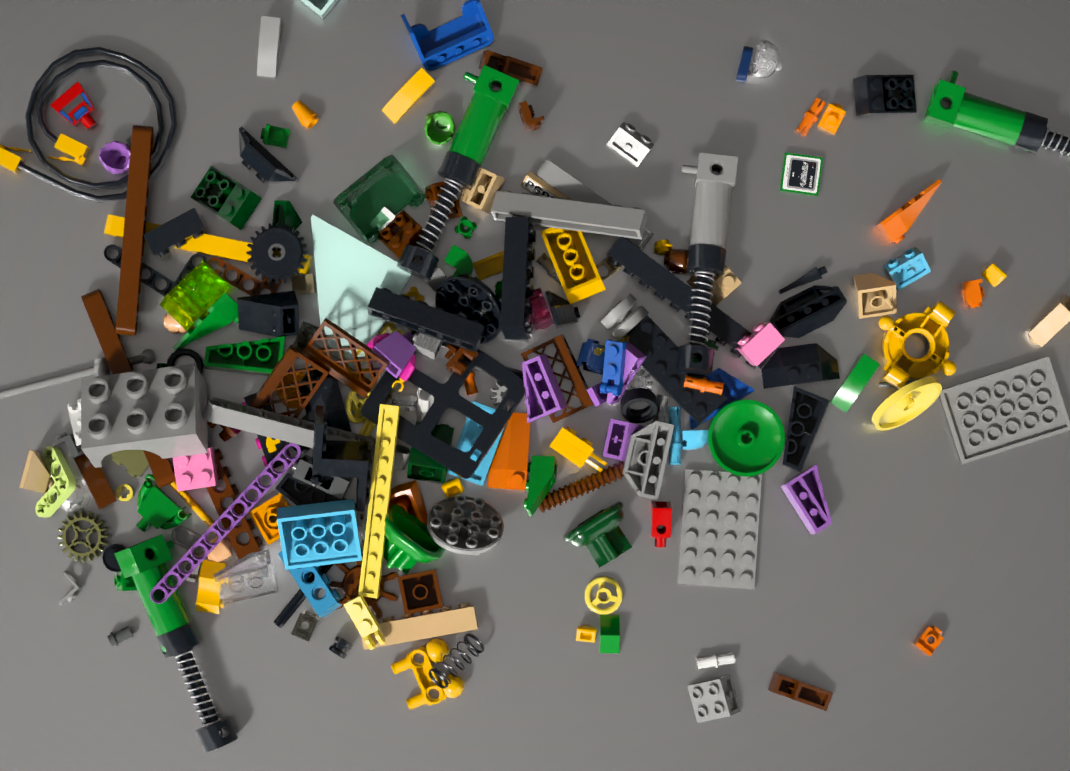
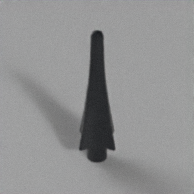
[778,266,828,294]

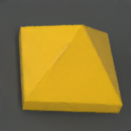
[441,478,464,498]
[576,624,597,642]

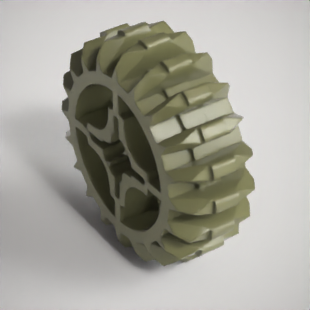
[57,510,110,562]

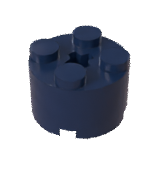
[576,339,605,375]

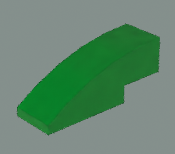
[830,354,880,412]

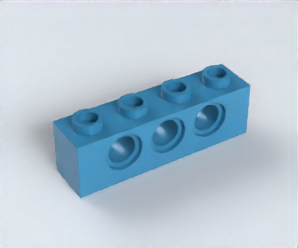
[278,551,342,618]

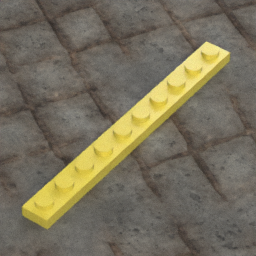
[358,404,400,598]

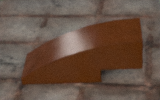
[478,50,542,86]
[74,454,117,510]
[768,672,833,711]

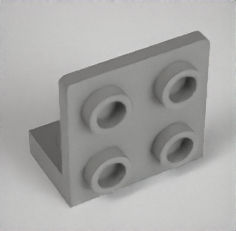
[688,674,741,723]

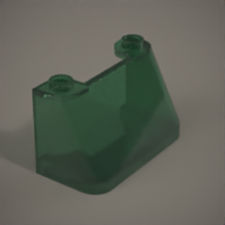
[333,155,427,245]

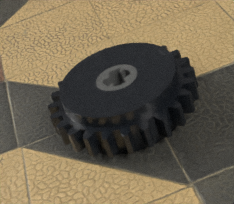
[246,222,308,284]

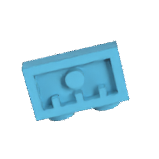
[883,247,931,290]

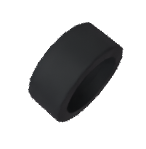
[166,348,204,375]
[621,388,658,423]

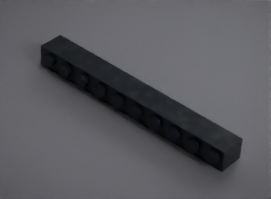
[606,237,775,369]

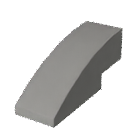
[257,16,282,78]

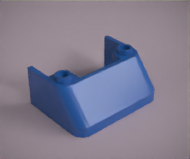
[401,0,494,71]

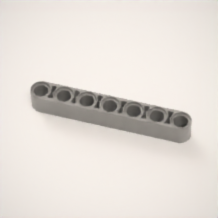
[535,159,654,250]

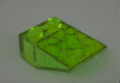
[160,261,230,331]

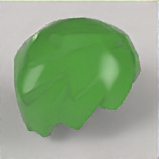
[424,111,456,145]

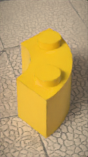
[196,560,229,614]

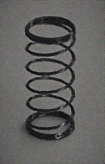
[428,633,484,689]

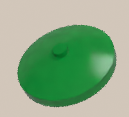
[708,399,785,477]

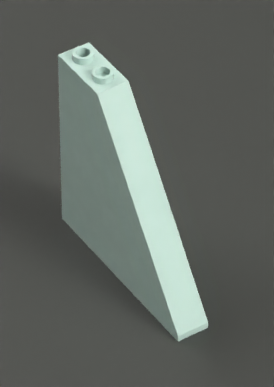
[311,215,412,369]

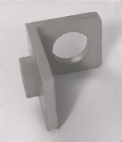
[59,571,82,605]

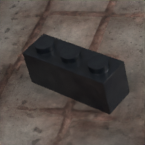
[143,208,207,258]

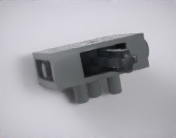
[292,455,354,499]

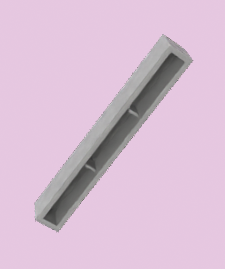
[491,190,647,240]

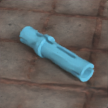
[668,407,682,465]

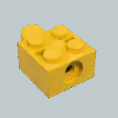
[549,426,608,472]

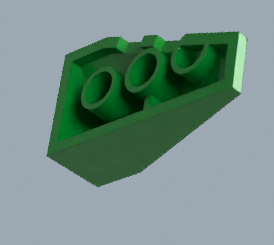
[173,292,238,350]

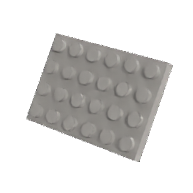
[939,356,1070,464]
[677,469,762,589]

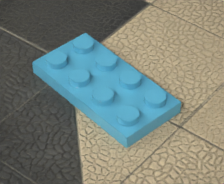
[447,401,504,486]

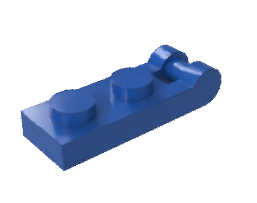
[600,339,627,396]

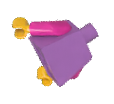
[356,331,416,392]

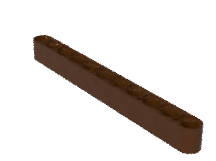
[116,125,154,336]
[81,289,176,488]

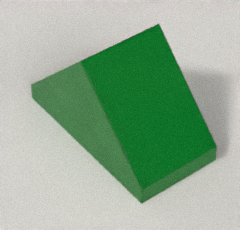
[600,615,620,653]

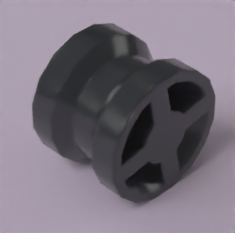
[329,636,353,659]

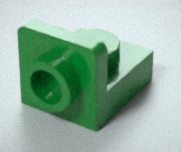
[260,124,291,149]
[114,571,137,591]

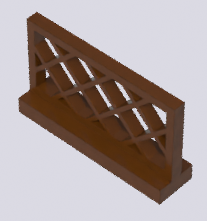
[302,318,390,398]
[521,334,594,423]
[248,345,329,418]

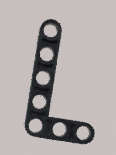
[104,244,208,304]

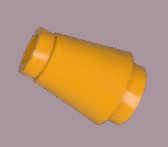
[292,100,319,129]

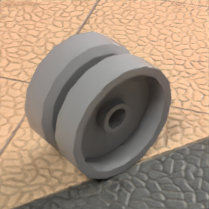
[600,293,649,341]

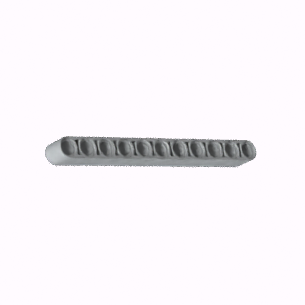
[203,397,410,470]

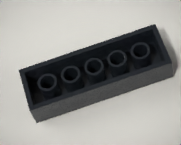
[500,217,536,339]
[620,315,727,426]

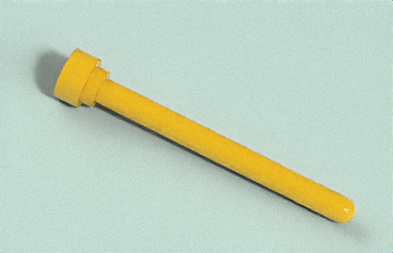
[169,481,225,539]

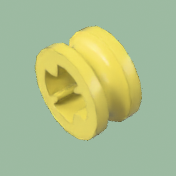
[116,484,134,501]

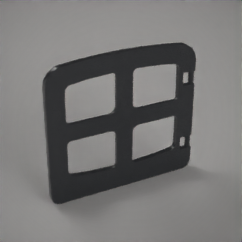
[361,330,525,479]

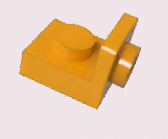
[818,103,846,134]

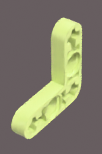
[35,446,76,518]

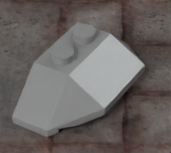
[623,421,674,500]

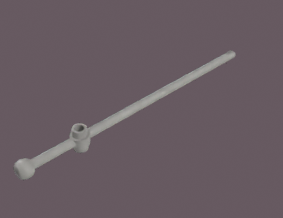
[0,349,155,398]

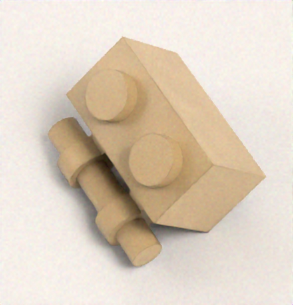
[459,168,505,214]

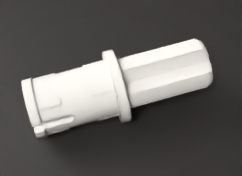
[697,652,736,669]

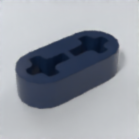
[736,46,753,83]

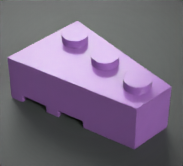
[522,353,567,423]
[780,464,832,535]

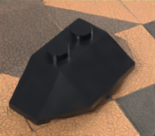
[239,126,299,184]
[769,285,847,338]
[761,343,840,389]
[299,366,352,432]

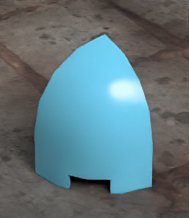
[682,430,708,450]

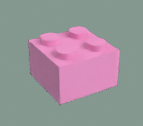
[736,322,785,366]
[173,447,219,491]

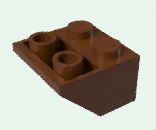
[377,210,424,259]

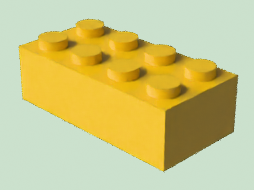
[540,227,606,304]

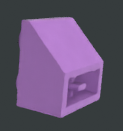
[602,419,645,461]

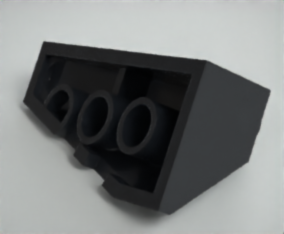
[545,290,581,329]

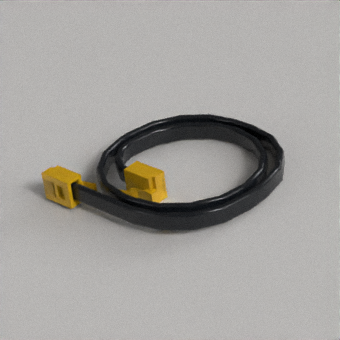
[0,47,178,203]

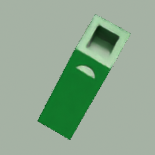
[524,456,558,516]

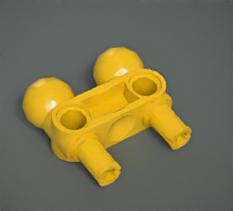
[391,638,464,710]

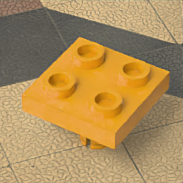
[248,493,290,545]

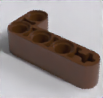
[206,257,284,296]

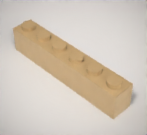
[362,603,478,650]

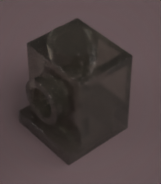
[291,610,319,642]

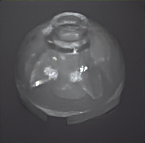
[748,39,783,79]

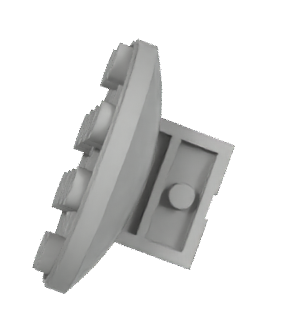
[427,494,504,556]

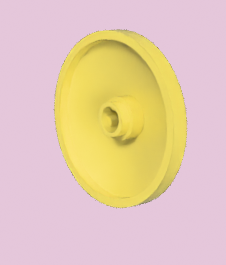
[872,377,942,431]

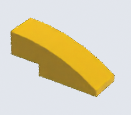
[382,67,435,124]

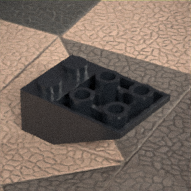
[853,74,917,117]
[237,290,299,337]

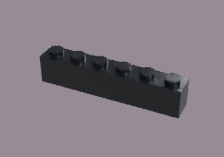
[368,287,485,353]

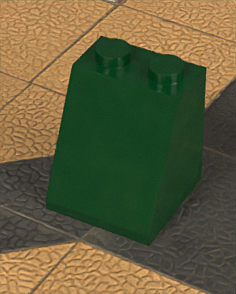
[407,421,454,484]

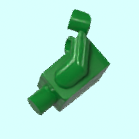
[136,474,192,533]

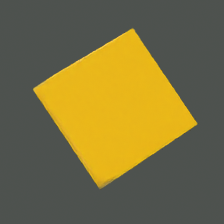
[981,263,1007,287]

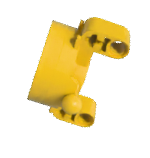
[879,301,957,389]

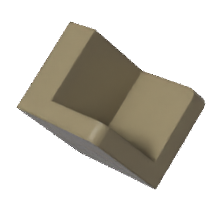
[291,274,316,296]

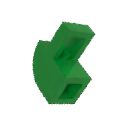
[444,244,473,276]

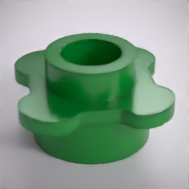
[454,216,477,239]

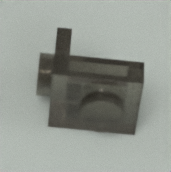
[293,321,319,353]

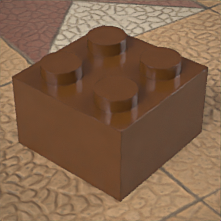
[398,568,444,615]

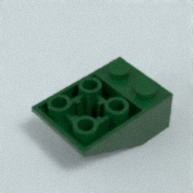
[190,166,262,230]

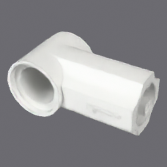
[416,388,434,422]

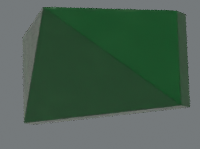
[272,200,302,232]

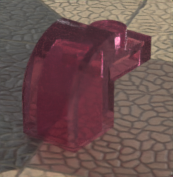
[530,288,554,330]

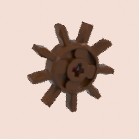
[329,551,399,619]

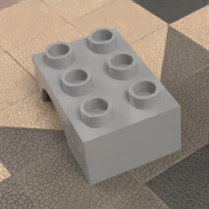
[81,364,208,468]

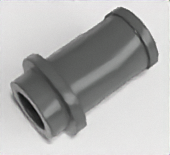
[107,626,134,646]

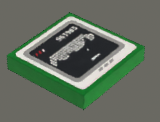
[780,153,823,196]

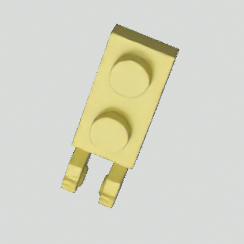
[344,595,386,650]

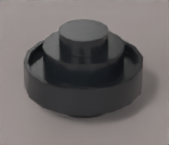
[102,544,127,572]

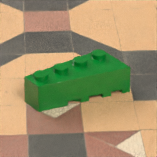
[204,336,286,376]

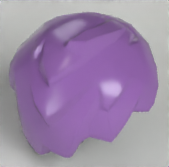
[99,141,131,174]

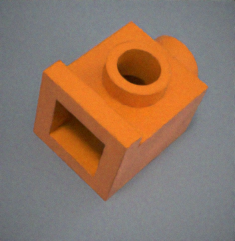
[960,279,985,308]
[913,625,944,656]

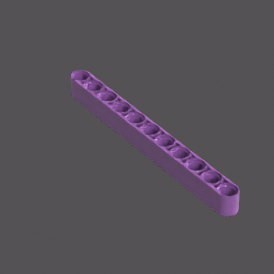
[150,443,301,604]

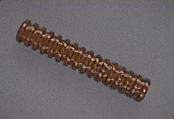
[539,461,624,513]

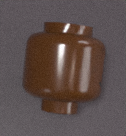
[664,248,688,274]

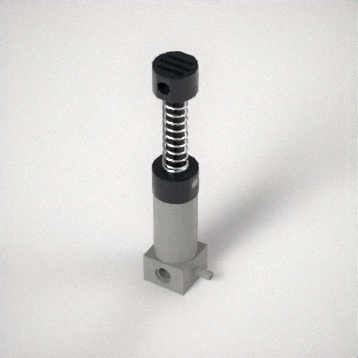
[676,153,738,376]

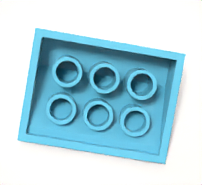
[277,499,362,570]

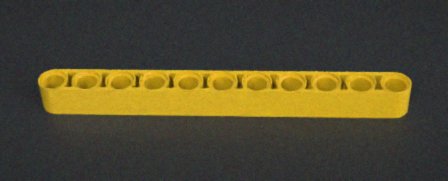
[104,214,312,274]

